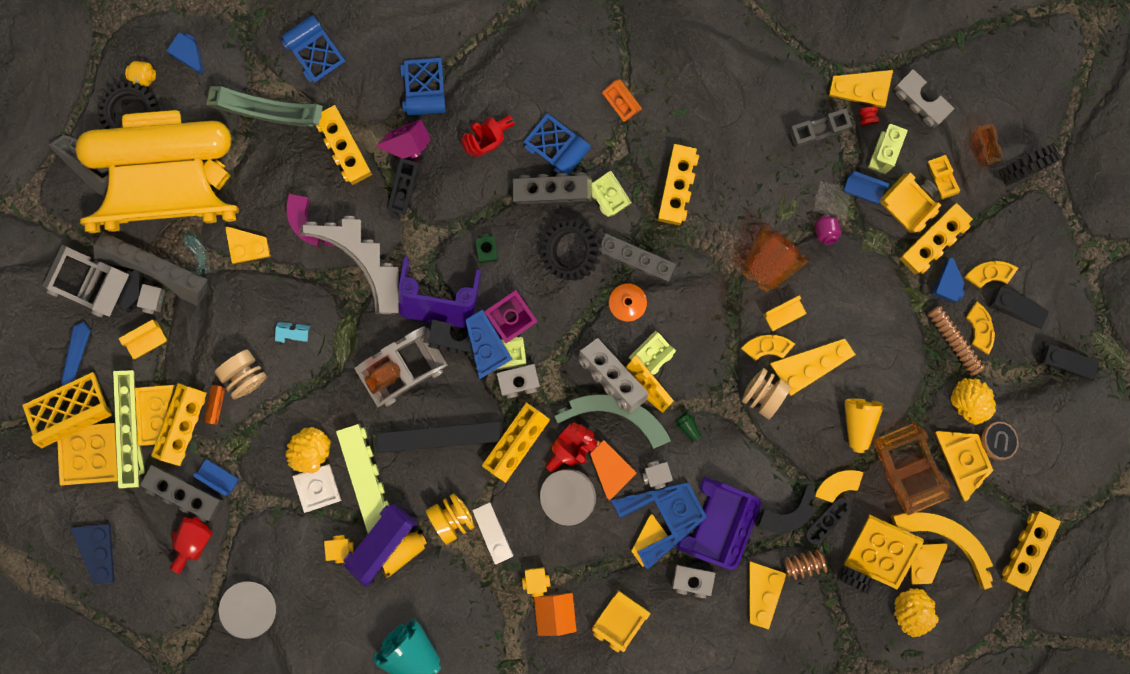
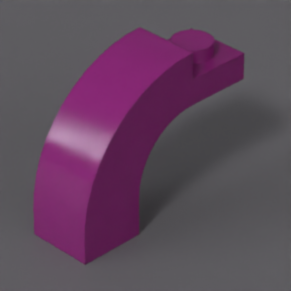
[287,194,334,248]

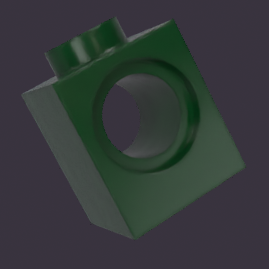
[475,234,498,264]

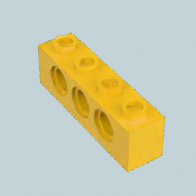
[316,105,373,185]
[658,144,699,226]
[899,203,973,275]
[151,383,207,466]
[482,403,550,483]
[1002,511,1061,592]

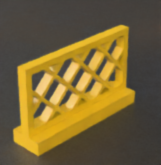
[23,372,112,448]

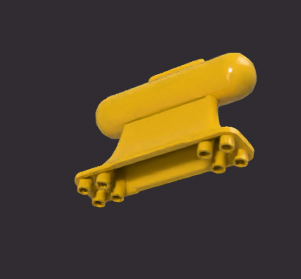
[75,110,239,233]

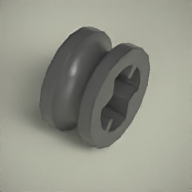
[920,179,938,198]

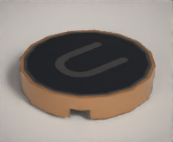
[981,422,1018,460]

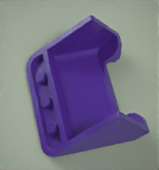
[676,477,761,570]

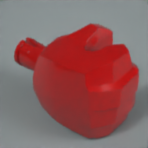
[461,115,514,157]
[545,422,597,473]
[169,517,213,574]

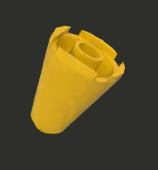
[844,399,883,453]
[383,531,427,578]

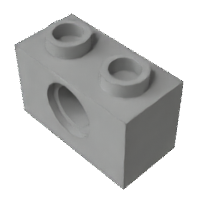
[497,364,540,399]
[672,564,715,599]

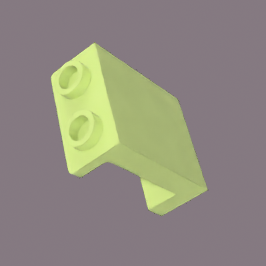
[868,124,908,174]

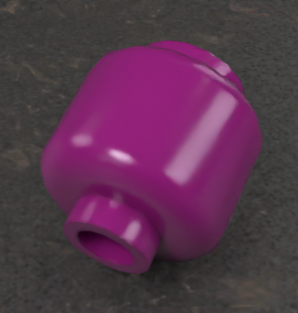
[814,215,842,245]

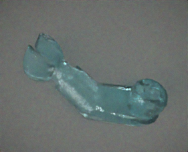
[184,235,210,276]

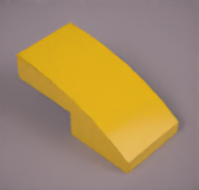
[928,155,960,200]

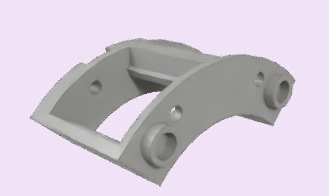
[43,245,129,318]
[354,326,448,407]

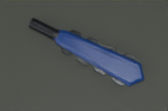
[60,321,92,407]

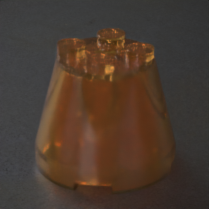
[742,225,809,292]

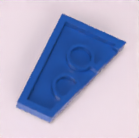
[466,309,513,379]

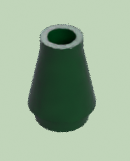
[675,412,701,442]

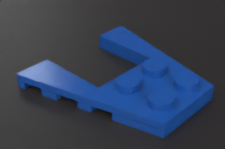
[611,483,707,570]

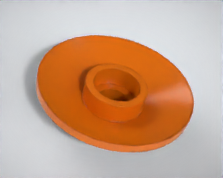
[609,284,647,322]

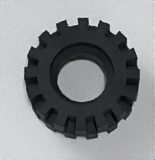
[836,565,875,594]

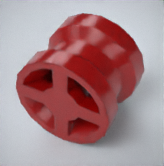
[859,107,880,126]

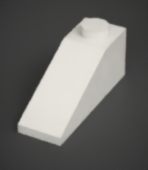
[472,503,514,564]

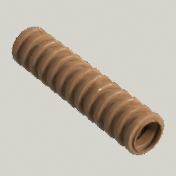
[927,306,985,376]

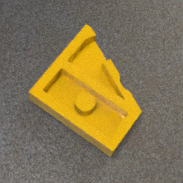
[631,514,668,567]

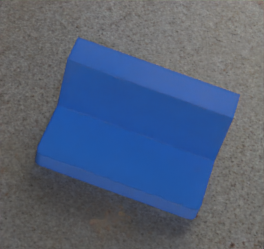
[842,171,889,205]
[193,459,240,496]

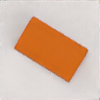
[602,79,642,122]
[204,385,225,425]

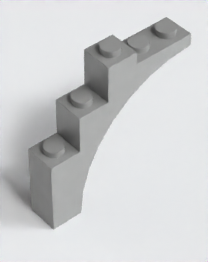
[300,216,399,315]

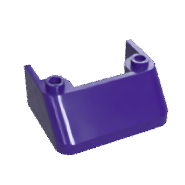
[398,257,482,328]
[343,504,419,587]

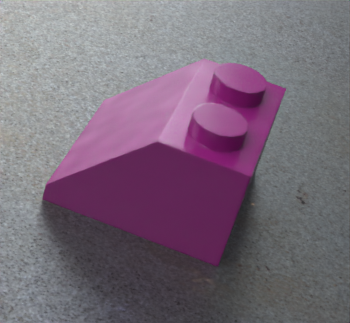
[377,119,431,159]
[484,290,538,344]

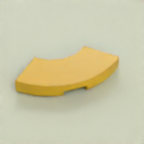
[964,261,1018,289]
[965,302,995,355]
[741,335,795,361]
[815,470,864,503]

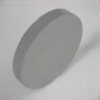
[540,469,596,526]
[218,582,276,639]

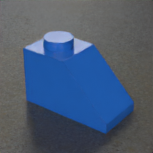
[167,32,204,75]
[932,257,965,303]

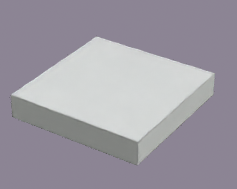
[293,464,342,513]

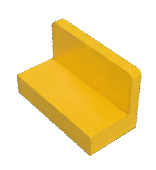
[763,295,806,331]
[119,320,167,359]

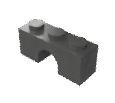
[789,108,852,148]

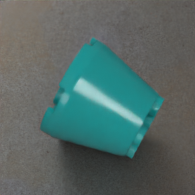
[372,618,441,674]

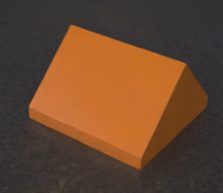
[534,593,576,636]

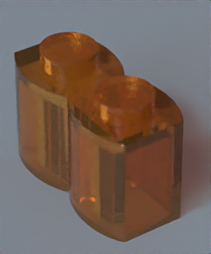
[972,123,1002,167]
[365,361,401,394]

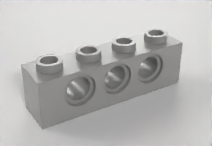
[578,338,648,414]

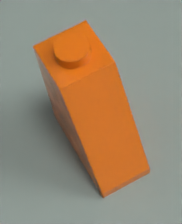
[590,440,636,501]

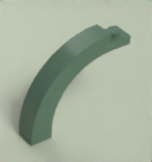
[206,86,323,127]
[554,395,671,449]

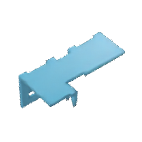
[275,322,311,343]

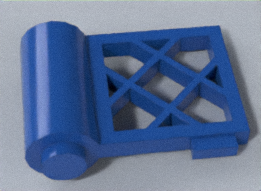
[281,15,346,83]
[400,58,446,116]
[524,113,591,176]

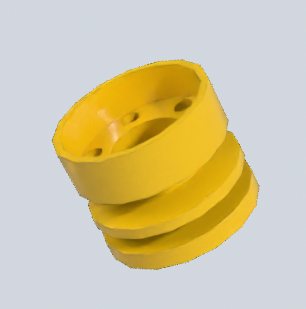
[426,493,475,545]

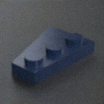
[70,524,115,584]

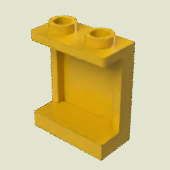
[879,173,941,233]
[592,590,651,652]

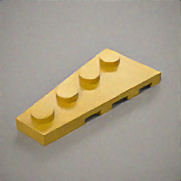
[770,339,855,396]

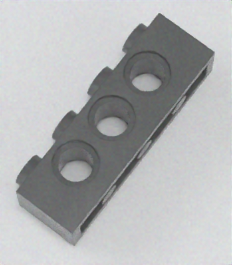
[513,172,592,204]
[598,234,676,284]
[140,465,223,523]

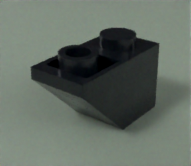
[117,269,144,312]

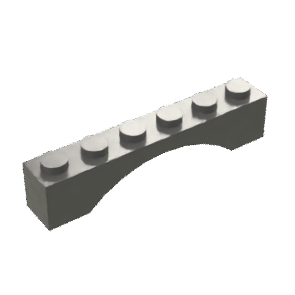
[93,232,207,306]

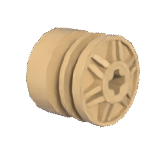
[215,350,267,400]
[741,368,791,420]

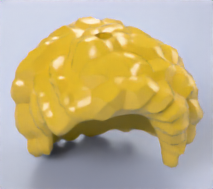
[951,378,996,425]
[285,427,331,474]
[894,588,939,637]

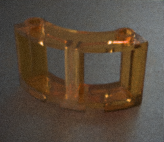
[874,423,951,516]

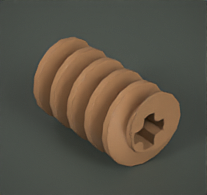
[784,550,827,581]

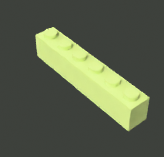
[113,370,140,489]
[336,424,390,533]

